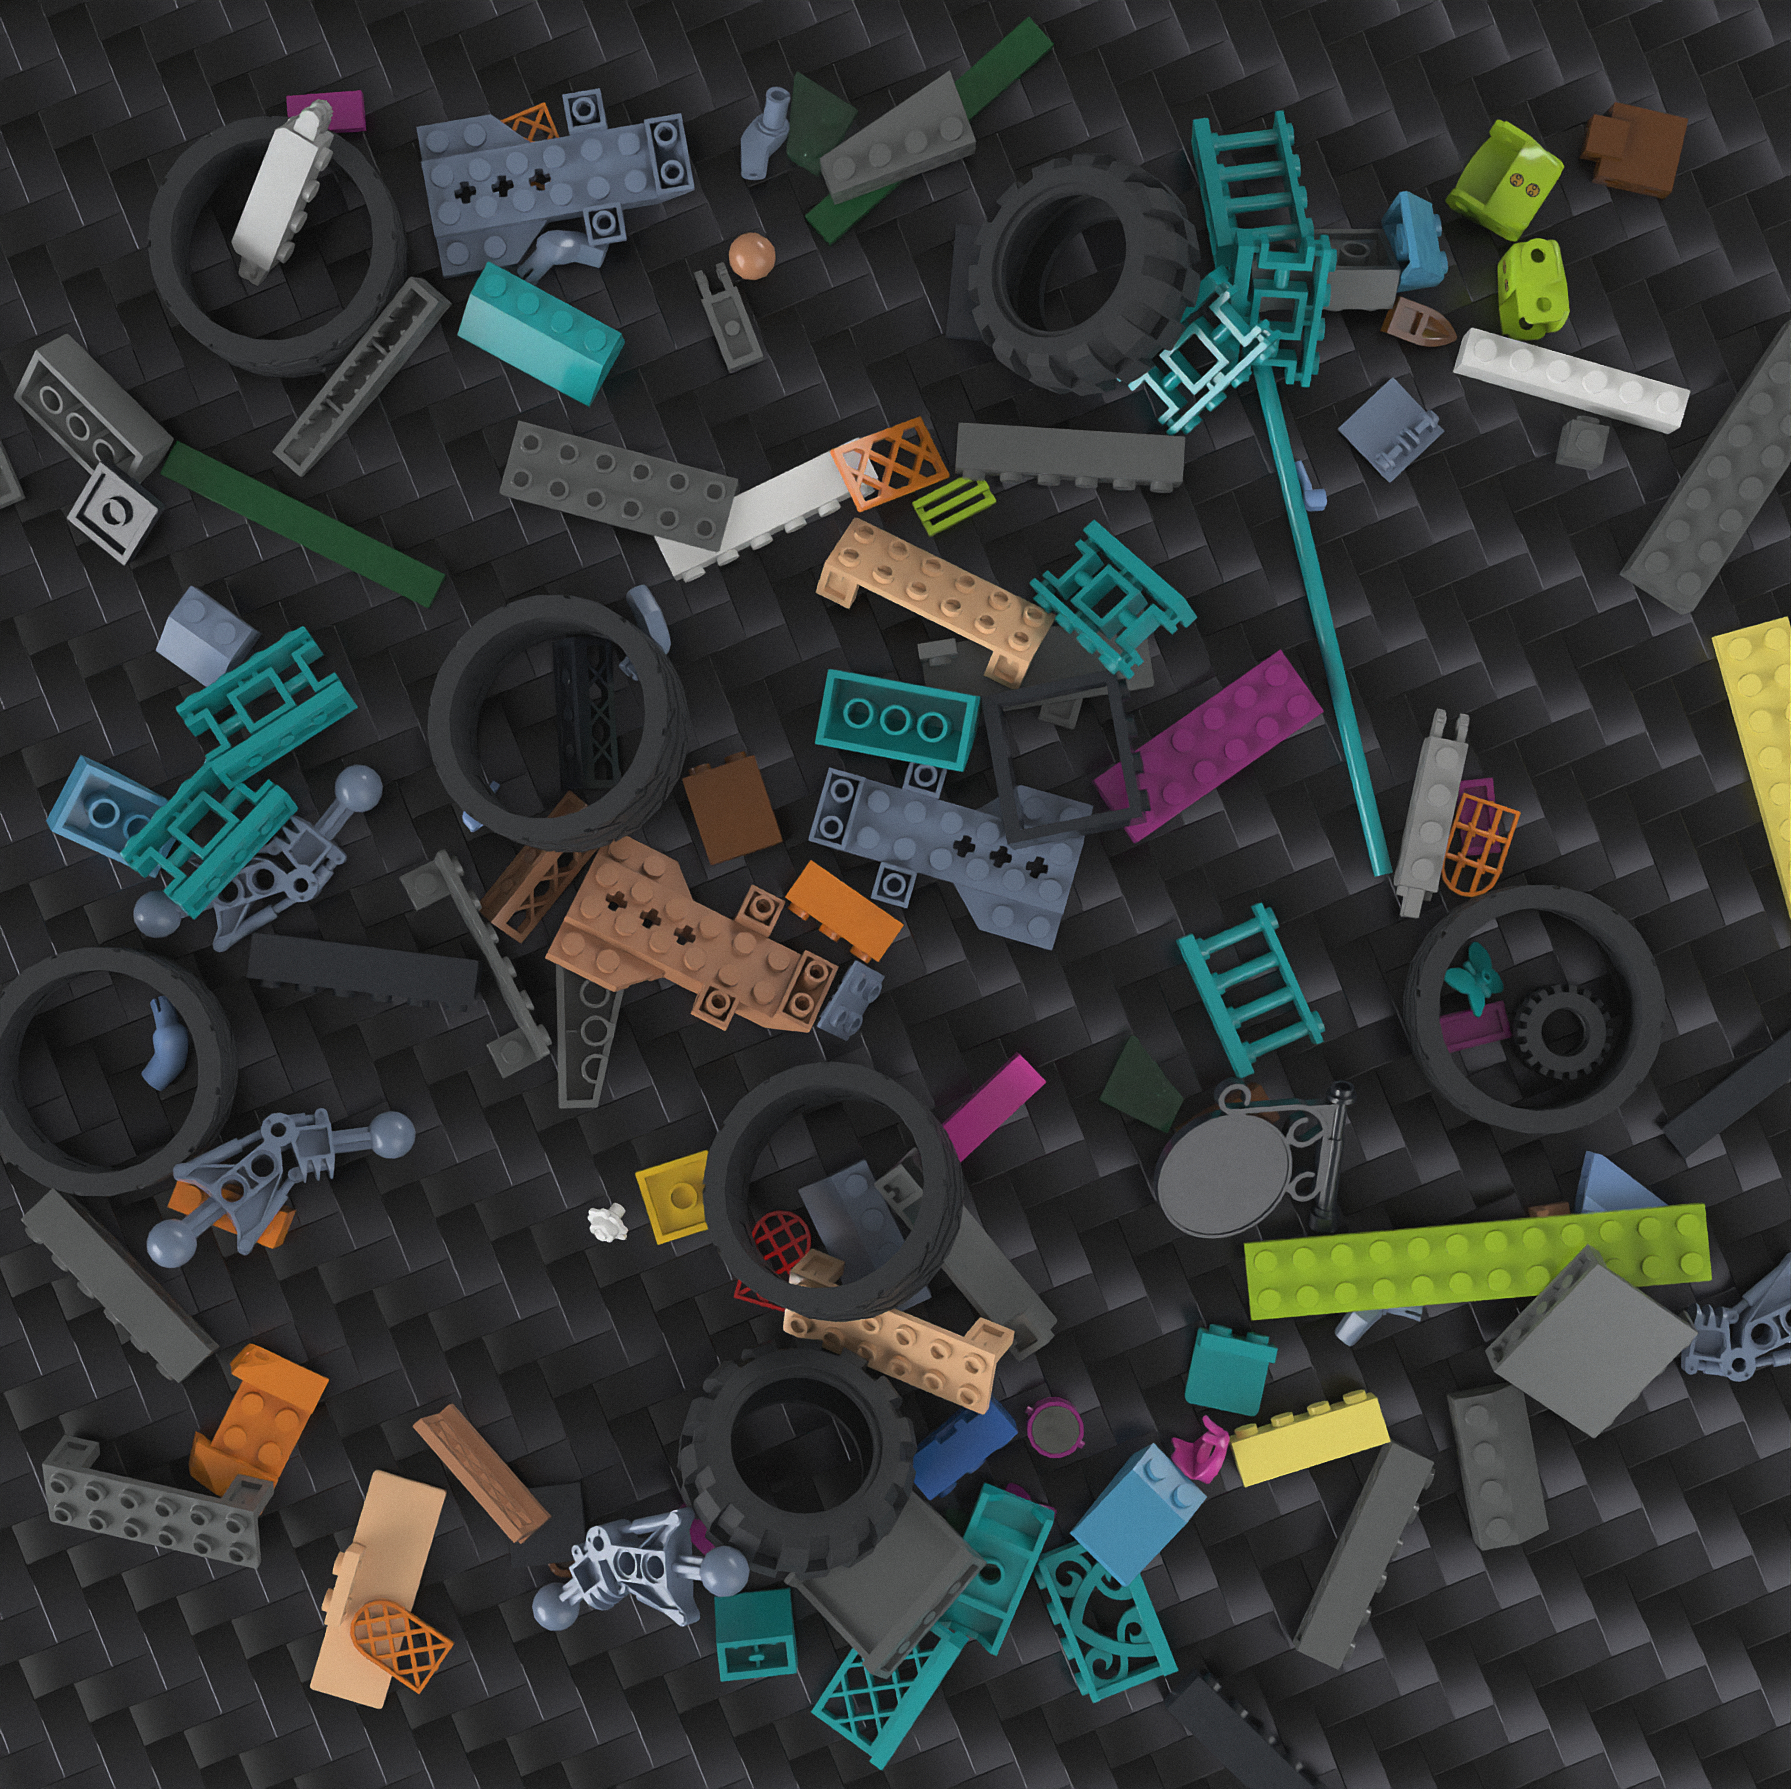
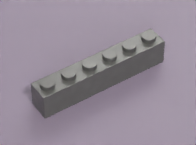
[955,423,1185,493]
[20,1188,220,1383]
[1293,1438,1435,1670]

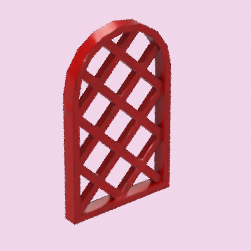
[734,1210,811,1312]

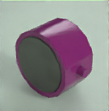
[1024,1397,1085,1458]

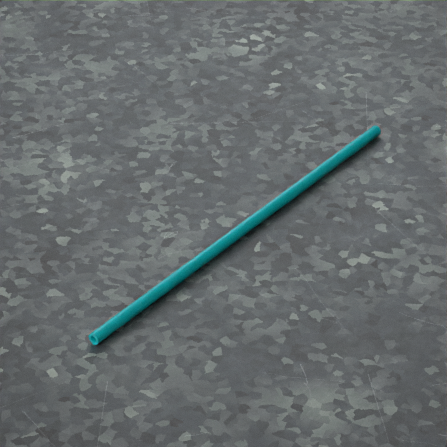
[1222,182,1393,877]

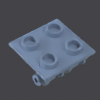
[1338,377,1444,483]
[817,960,885,1041]

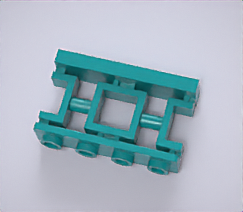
[1216,228,1337,387]
[1117,265,1283,436]
[1029,520,1197,680]
[176,626,358,790]
[120,758,299,920]

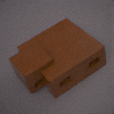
[1579,102,1688,199]

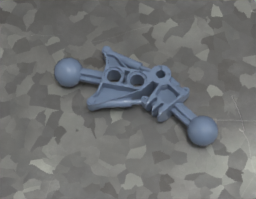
[133,765,383,952]
[147,1108,416,1268]
[1681,1252,1791,1382]
[532,1507,750,1631]

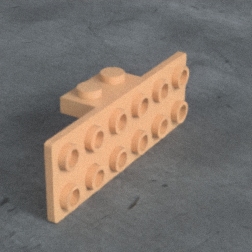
[310,1470,447,1709]

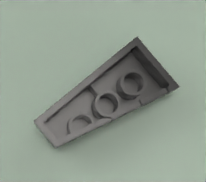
[820,70,976,205]
[555,963,624,1108]

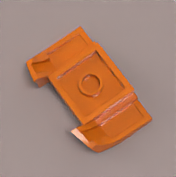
[189,1343,329,1515]

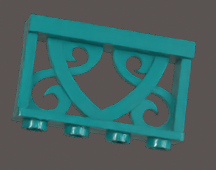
[1033,1540,1178,1704]

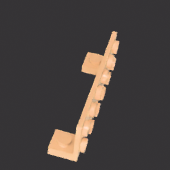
[815,518,1056,690]
[783,1249,1015,1415]

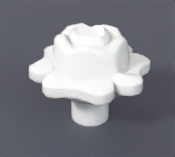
[587,1203,628,1242]

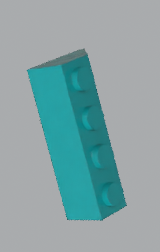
[457,261,625,408]
[815,669,982,772]

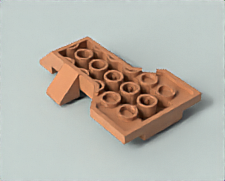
[545,836,839,1033]

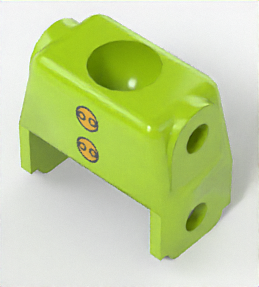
[1445,120,1564,242]
[1498,238,1570,341]

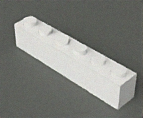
[1453,328,1690,434]
[654,437,878,583]

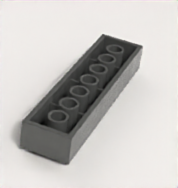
[1619,319,1791,615]

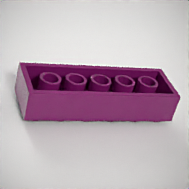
[1091,649,1324,843]

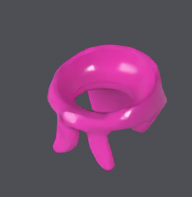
[1171,1415,1230,1484]

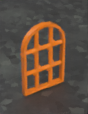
[1441,793,1521,897]

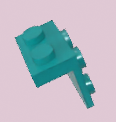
[1184,1324,1278,1416]

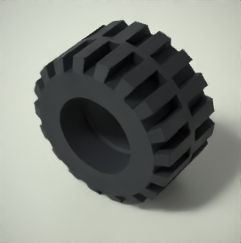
[1509,984,1613,1080]

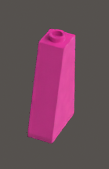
[920,1052,1046,1162]

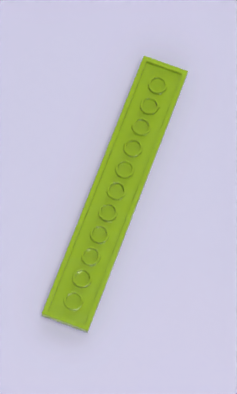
[1244,1203,1712,1320]

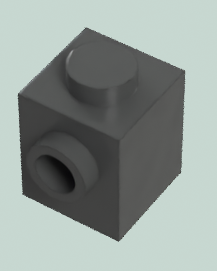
[1555,416,1610,471]

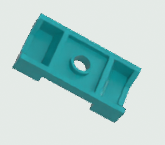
[937,1482,1055,1656]

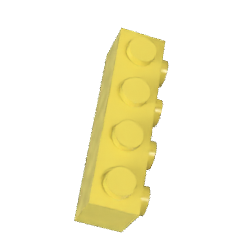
[1229,1390,1391,1487]

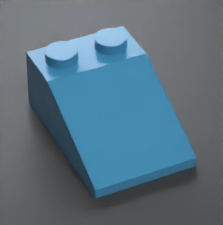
[1381,191,1448,293]
[46,755,176,878]
[1070,1443,1207,1587]

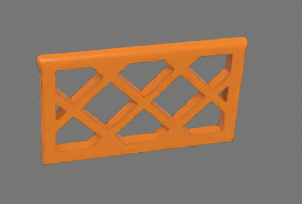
[830,416,950,512]

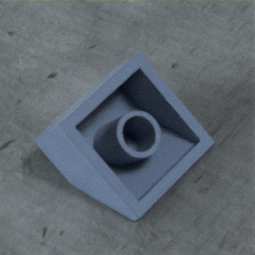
[156,586,262,687]

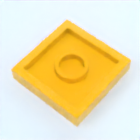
[635,1149,709,1245]

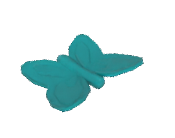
[1444,942,1504,1017]

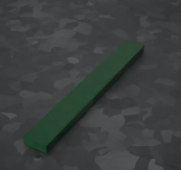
[805,17,1054,246]
[160,441,447,609]

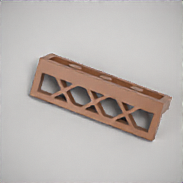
[479,790,598,944]

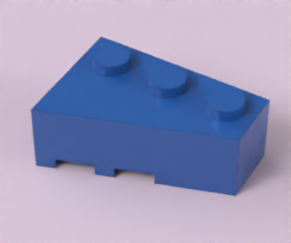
[913,1393,1018,1500]

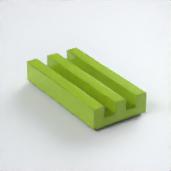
[912,477,996,537]

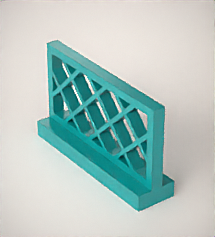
[811,1622,970,1770]

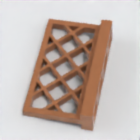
[413,1403,552,1544]

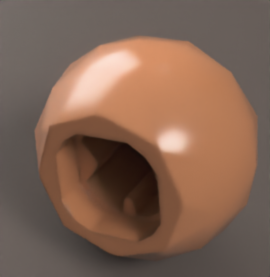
[729,232,776,280]

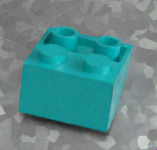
[714,1587,798,1682]

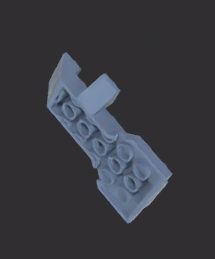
[416,88,695,279]
[808,762,1093,951]

